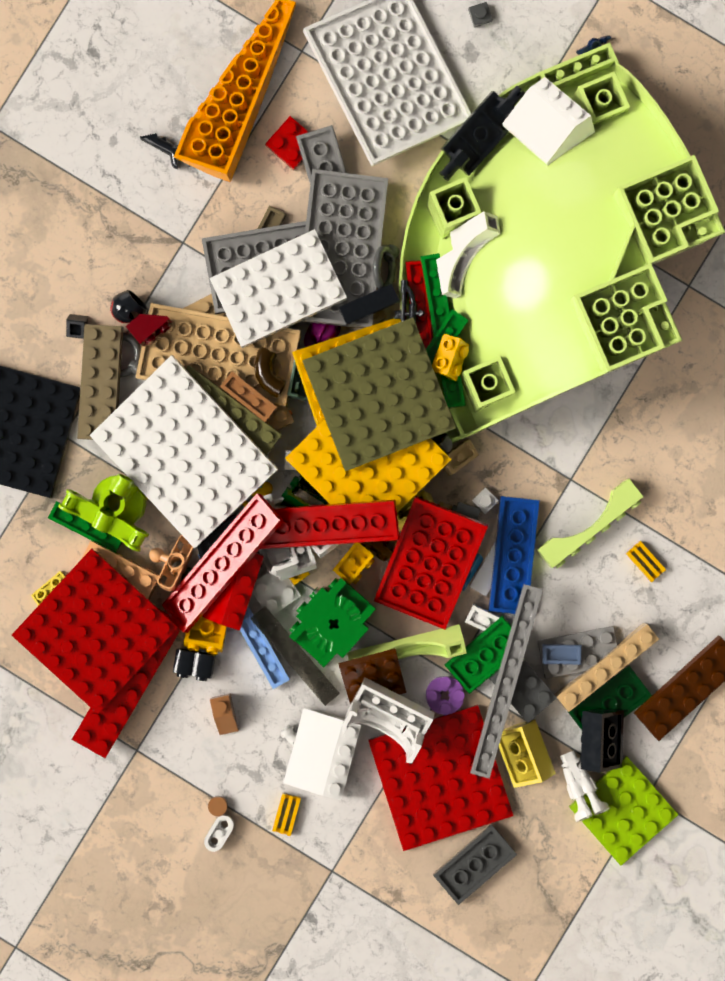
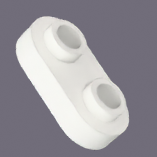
[204,814,234,852]

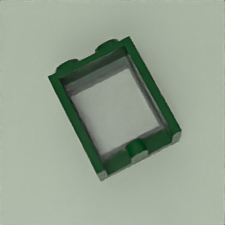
[281,474,329,507]

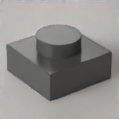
[468,2,492,27]

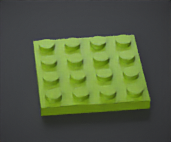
[569,756,678,866]

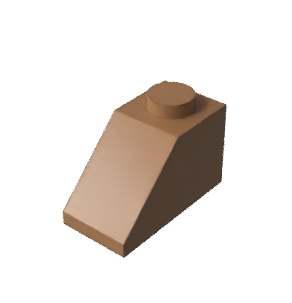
[210,693,239,735]

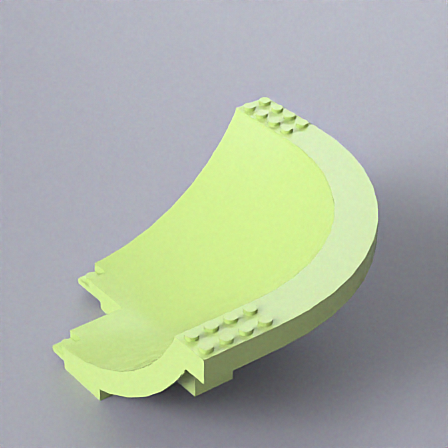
[399,43,725,444]

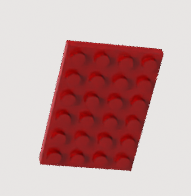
[374,496,488,630]

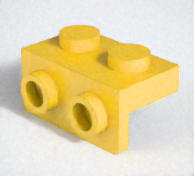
[432,334,469,381]
[333,543,375,585]

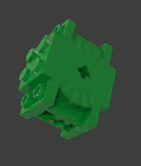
[289,577,376,668]

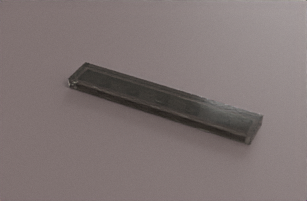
[250,606,340,706]

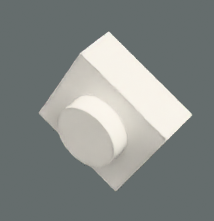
[472,487,499,514]

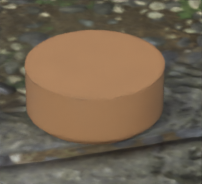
[208,796,228,816]

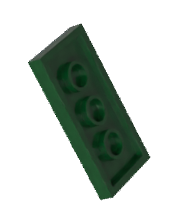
[567,665,652,730]

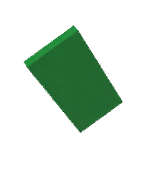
[444,615,528,694]

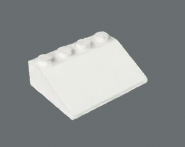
[502,77,595,166]
[284,708,361,800]

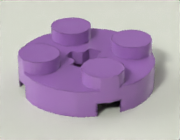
[426,676,464,715]

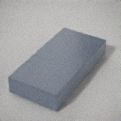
[542,644,582,665]

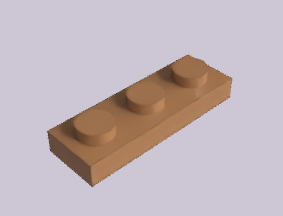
[220,372,278,423]

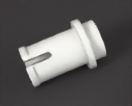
[280,725,297,746]

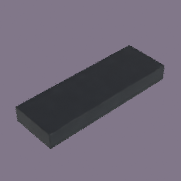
[339,284,399,326]

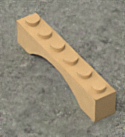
[554,623,659,712]

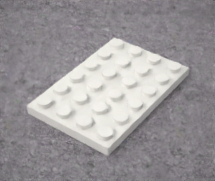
[210,229,347,348]

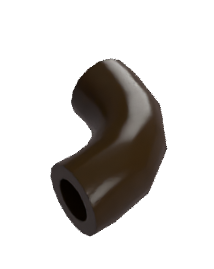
[254,347,286,398]

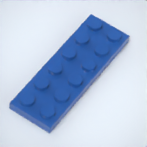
[488,496,540,614]

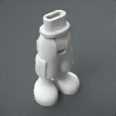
[560,751,610,822]

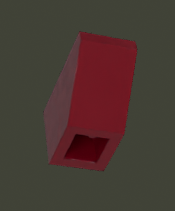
[125,314,173,347]

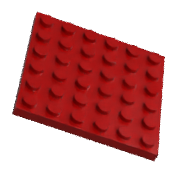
[11,548,178,714]
[368,704,513,851]

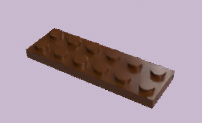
[634,635,725,741]

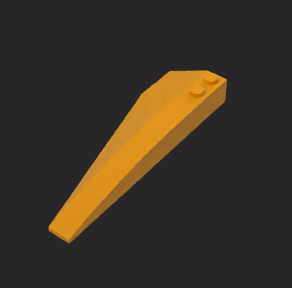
[174,0,296,182]

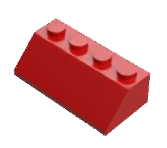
[202,553,264,631]

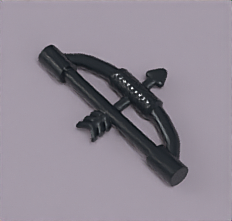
[394,280,425,323]

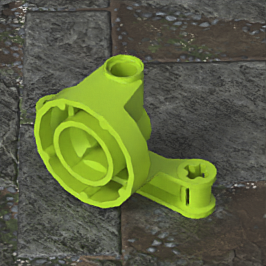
[58,474,149,552]

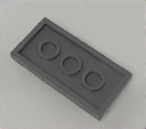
[433,824,517,905]

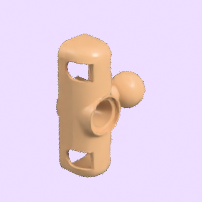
[149,535,194,592]

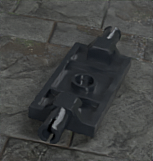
[439,86,525,181]

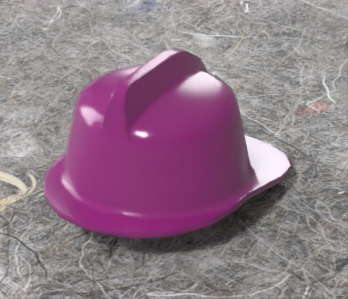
[304,322,341,347]

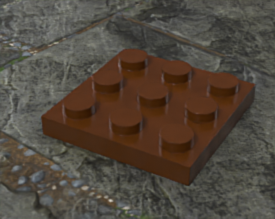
[338,648,407,705]

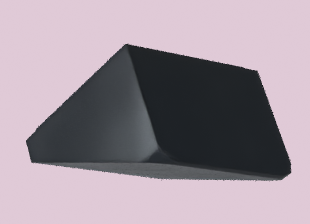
[66,314,88,339]

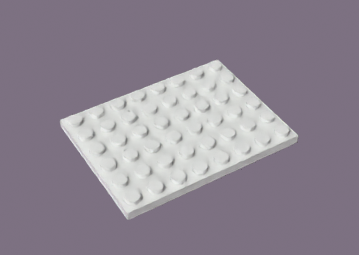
[303,0,471,166]
[90,355,278,548]

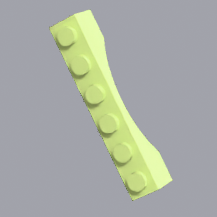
[536,479,643,568]
[347,624,467,660]

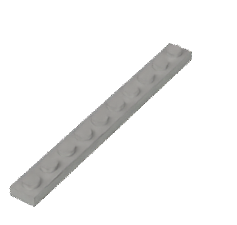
[470,584,543,779]

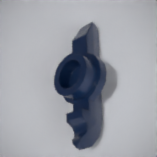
[576,35,611,55]

